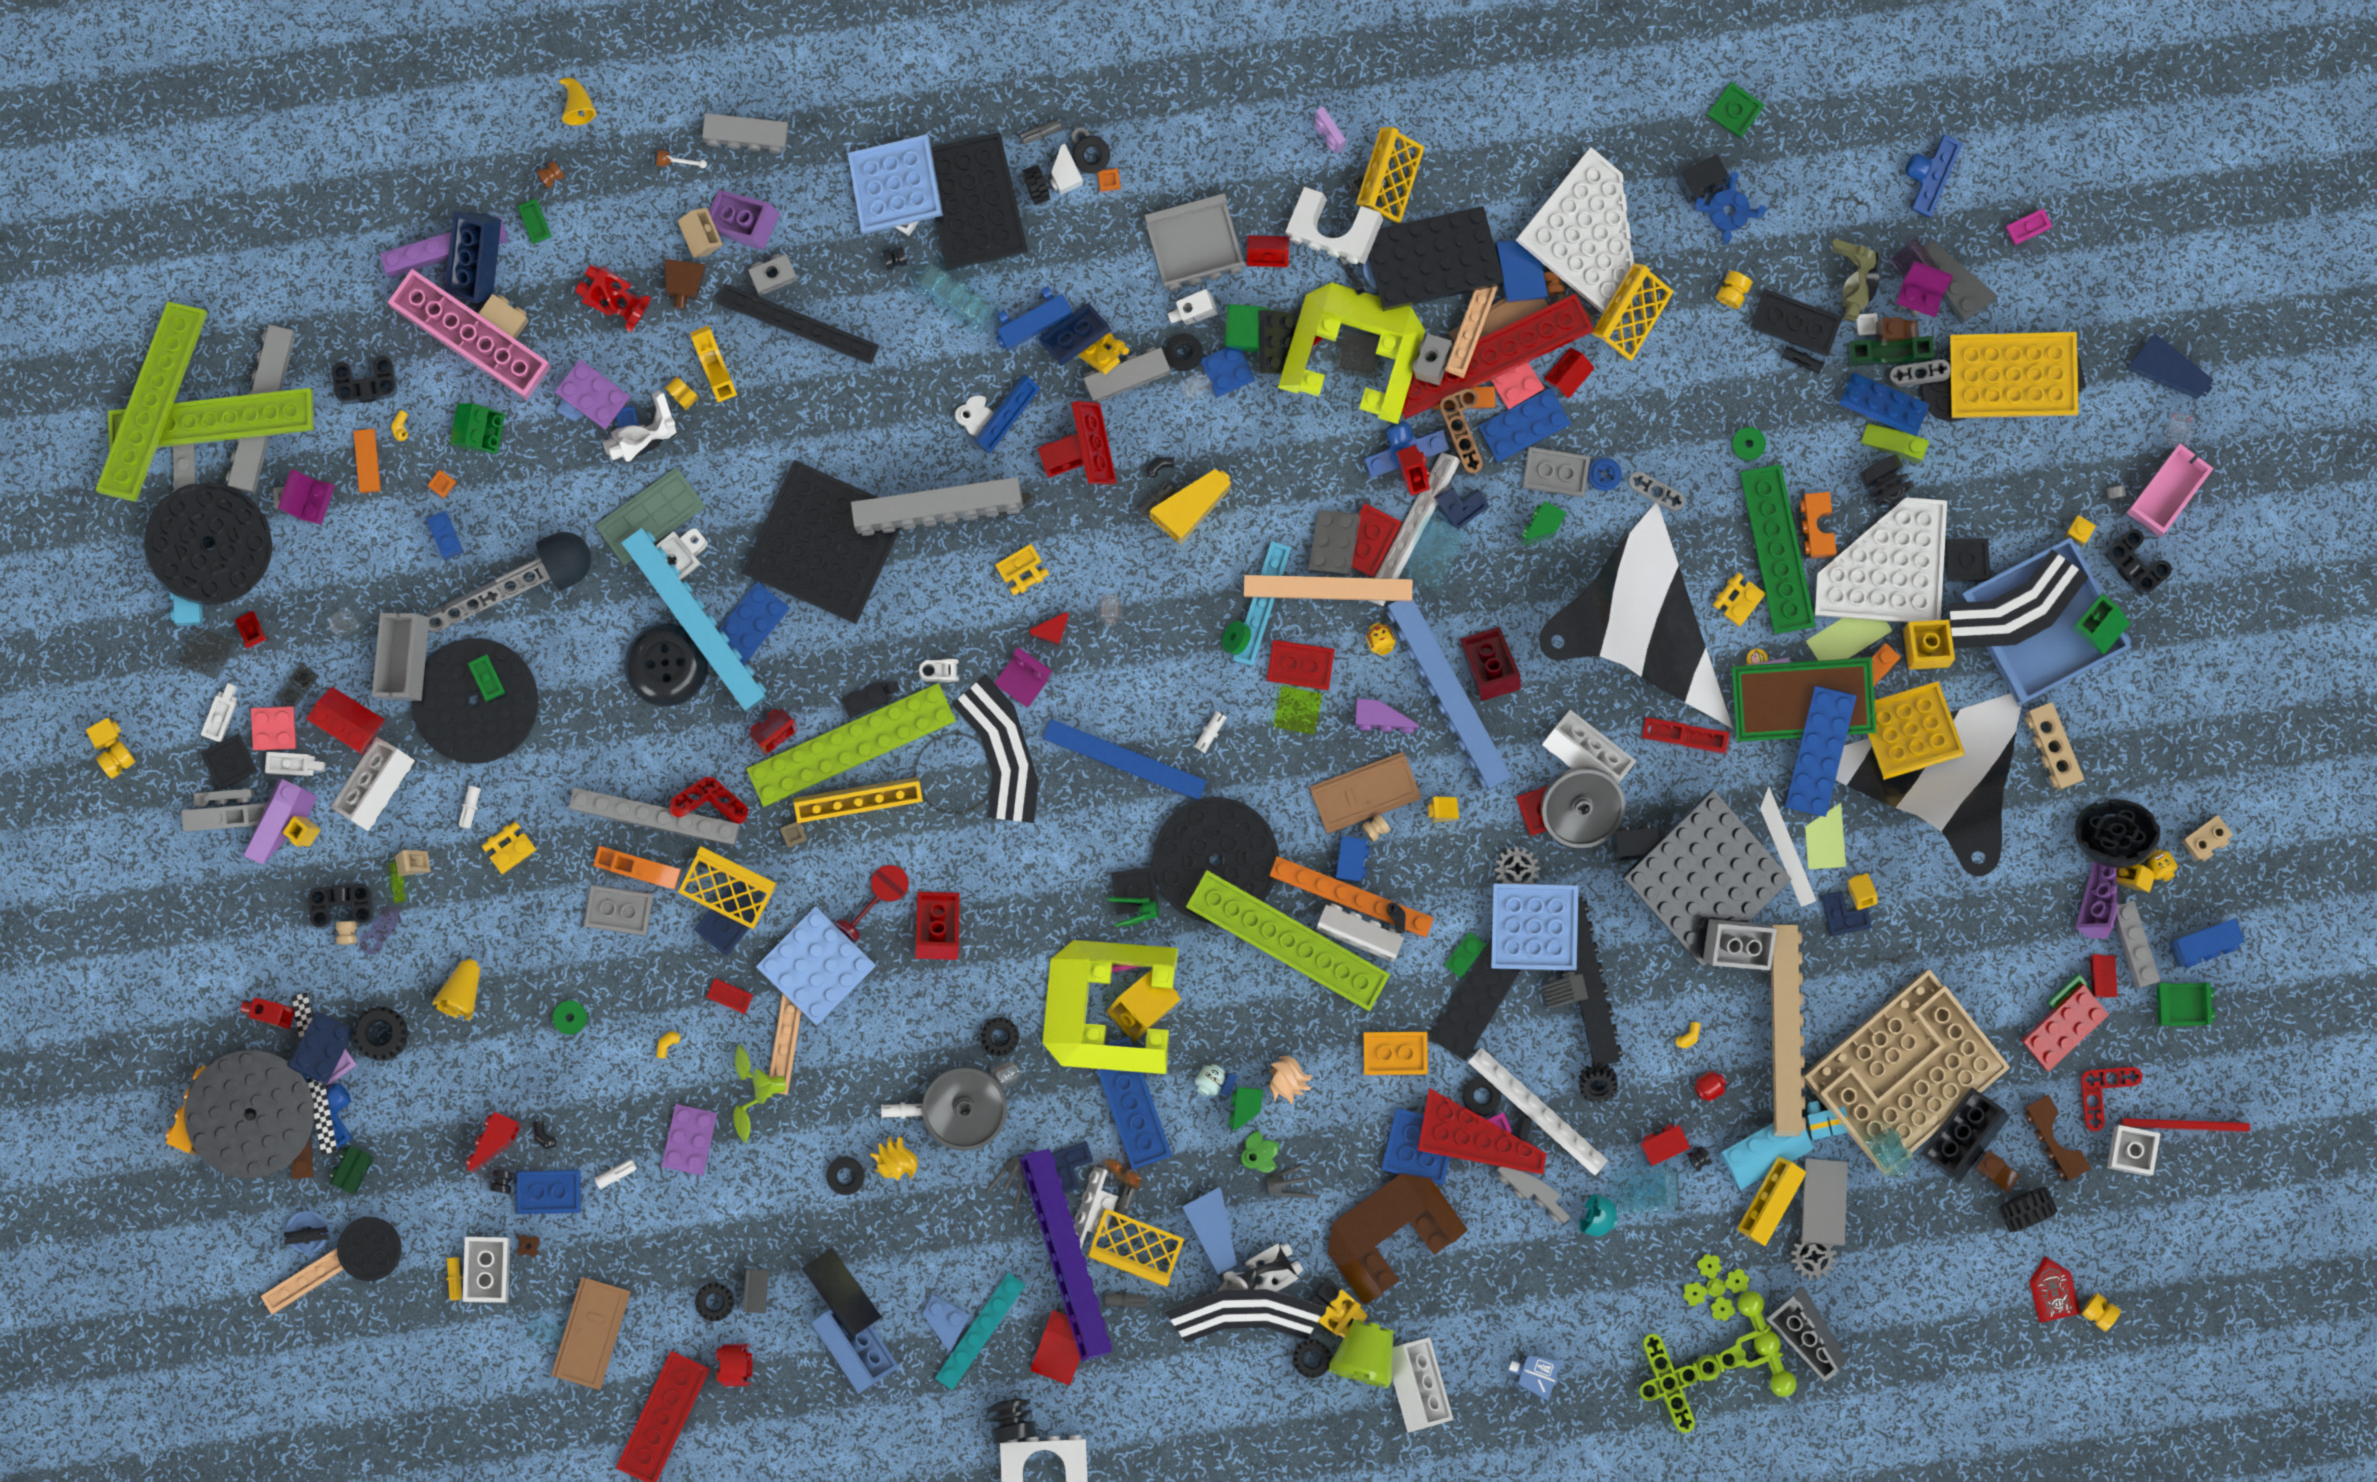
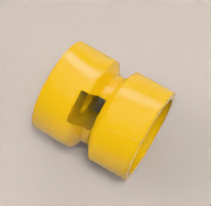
[1716,270,1753,309]
[96,740,136,779]
[2081,1292,2122,1332]

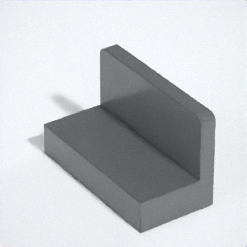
[743,1269,769,1313]

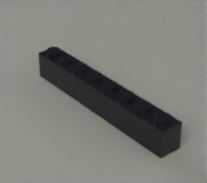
[1572,896,1623,1066]

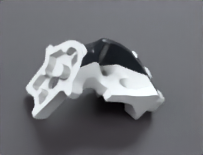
[602,390,677,461]
[1218,1244,1303,1292]

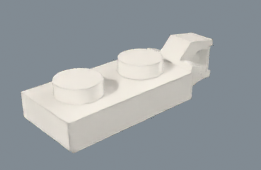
[201,683,238,743]
[265,752,326,776]

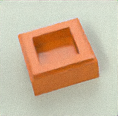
[1097,168,1121,192]
[427,469,457,499]

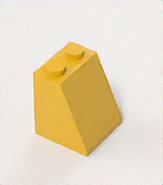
[1106,968,1181,1043]

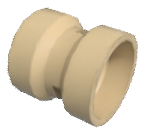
[1361,814,1391,842]
[336,921,357,945]

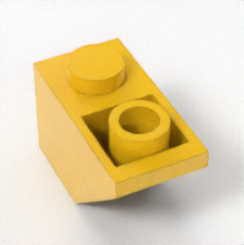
[1427,797,1459,823]

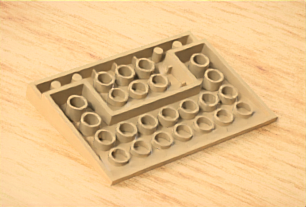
[1801,969,2010,1175]

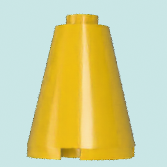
[432,959,481,1020]

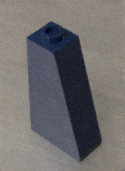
[2126,333,2214,399]

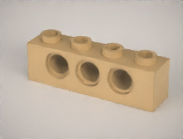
[2025,702,2084,791]

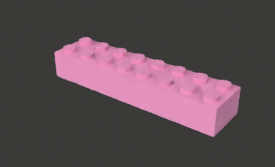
[388,269,551,401]

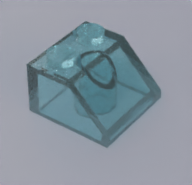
[1866,1128,1915,1179]

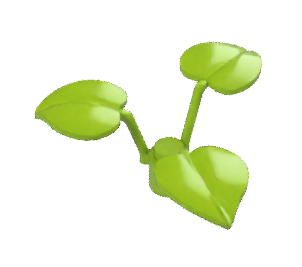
[733,1043,786,1143]

